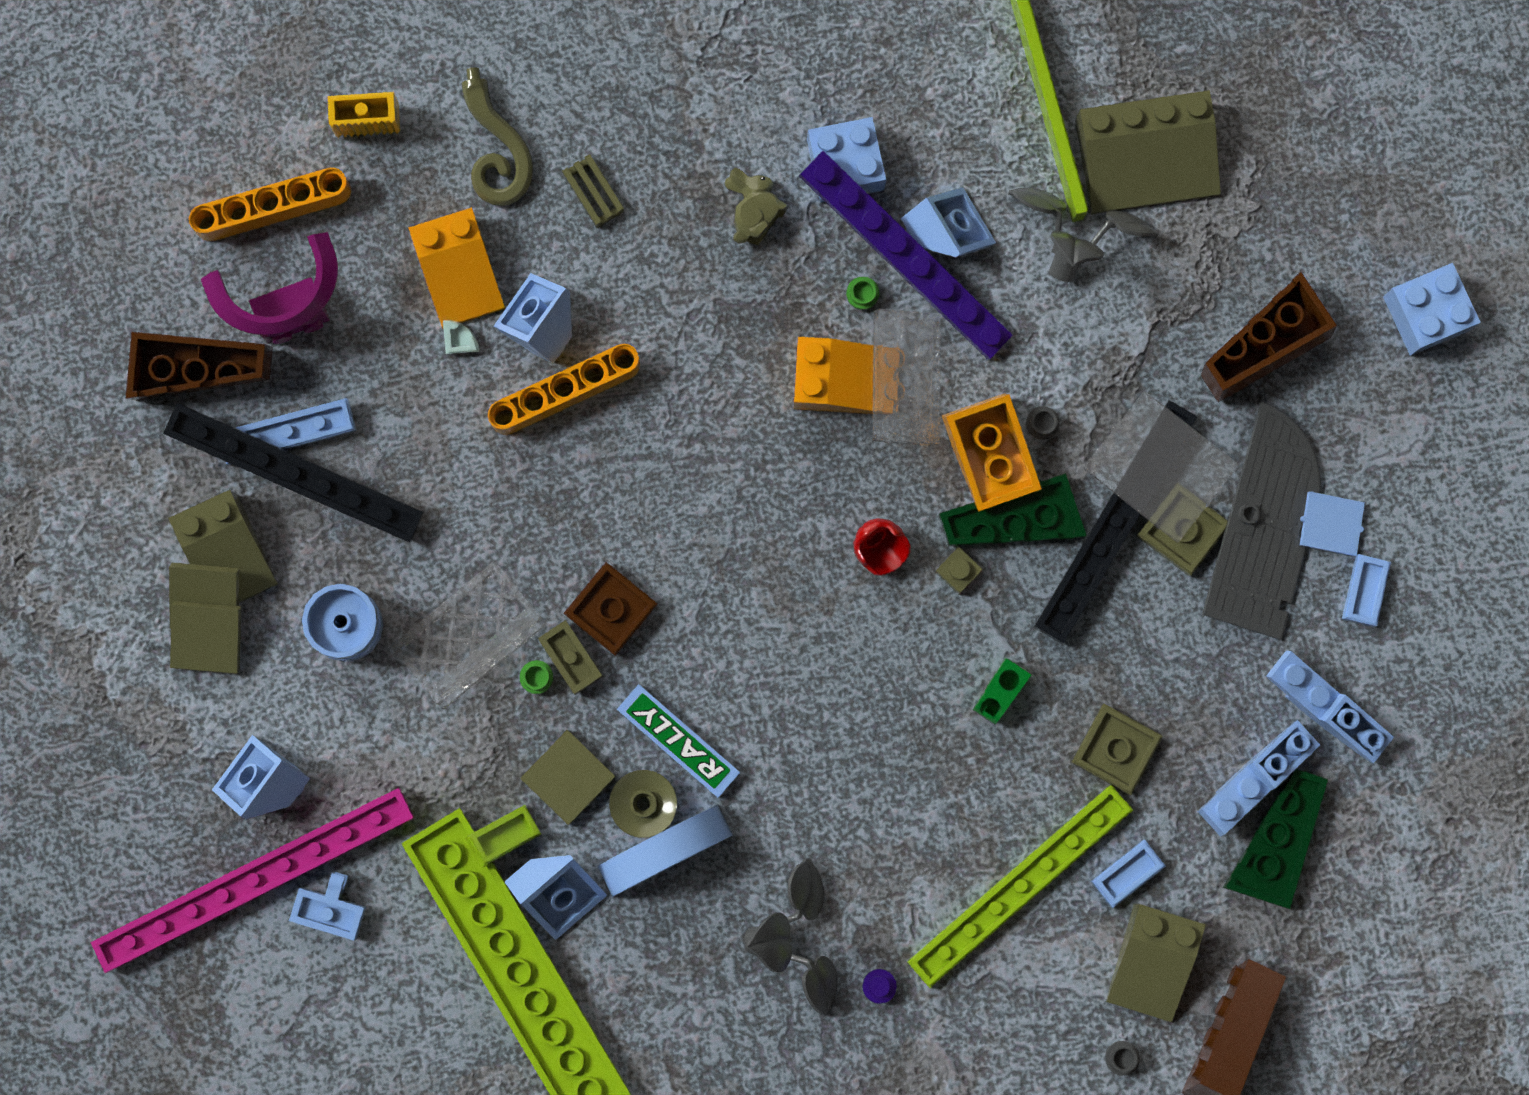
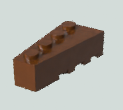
[1200,272,1337,402]
[125,332,273,401]
[1181,959,1286,1095]

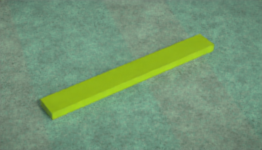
[1010,0,1088,222]
[907,785,1133,988]

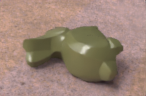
[725,168,788,245]

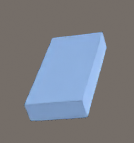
[1342,554,1391,627]
[1091,839,1166,908]

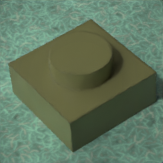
[935,547,983,594]

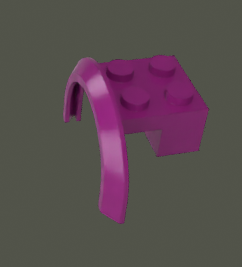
[201,232,338,345]

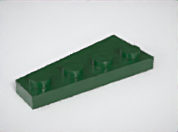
[938,473,1087,546]
[1223,769,1328,909]

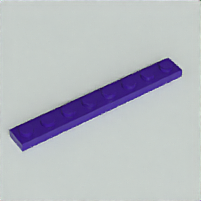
[799,151,1012,360]

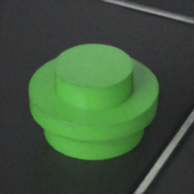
[846,277,879,310]
[520,660,553,694]

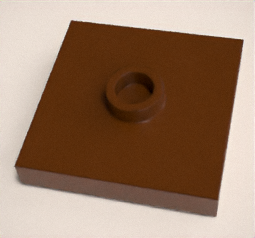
[563,562,658,656]

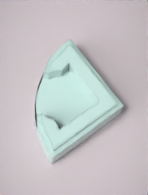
[443,320,480,354]

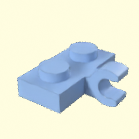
[289,872,366,941]

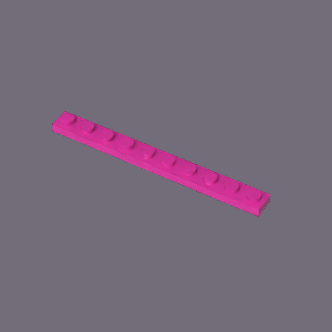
[90,788,415,973]

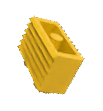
[327,92,400,138]

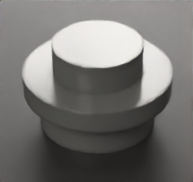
[1026,406,1060,440]
[1105,1041,1140,1076]

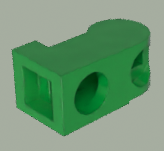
[973,658,1031,725]

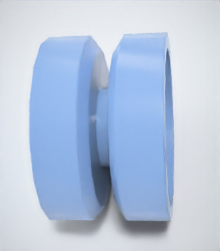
[302,584,383,662]

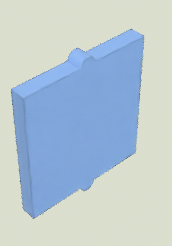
[1299,492,1365,556]

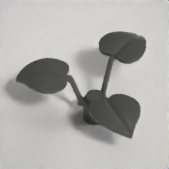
[1008,188,1159,282]
[744,858,838,1015]

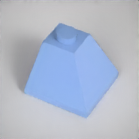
[900,188,996,258]
[493,273,572,363]
[212,735,310,820]
[505,855,607,940]

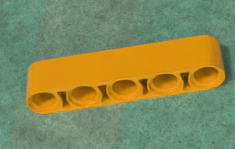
[189,167,351,241]
[488,344,640,435]

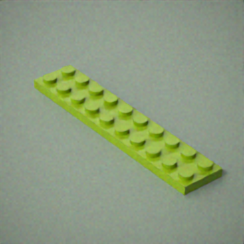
[401,808,632,1095]

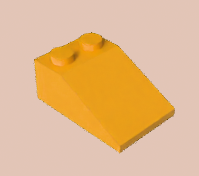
[408,207,505,329]
[793,337,896,415]
[941,394,1042,511]

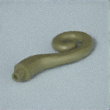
[461,67,533,206]

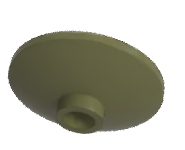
[609,770,677,838]

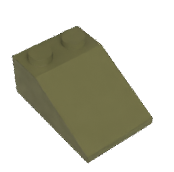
[168,489,279,603]
[1105,904,1206,1022]

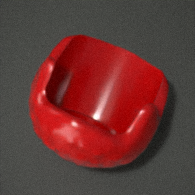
[853,518,911,576]

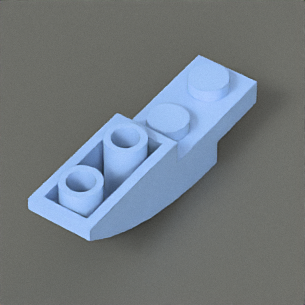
[1266,650,1394,763]
[1197,720,1320,837]

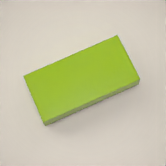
[465,805,541,868]

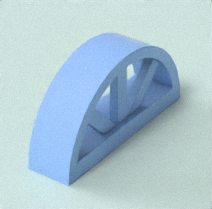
[598,805,733,897]

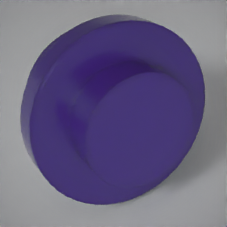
[862,969,897,1004]

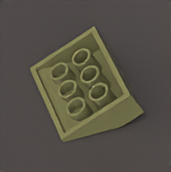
[1075,90,1221,215]

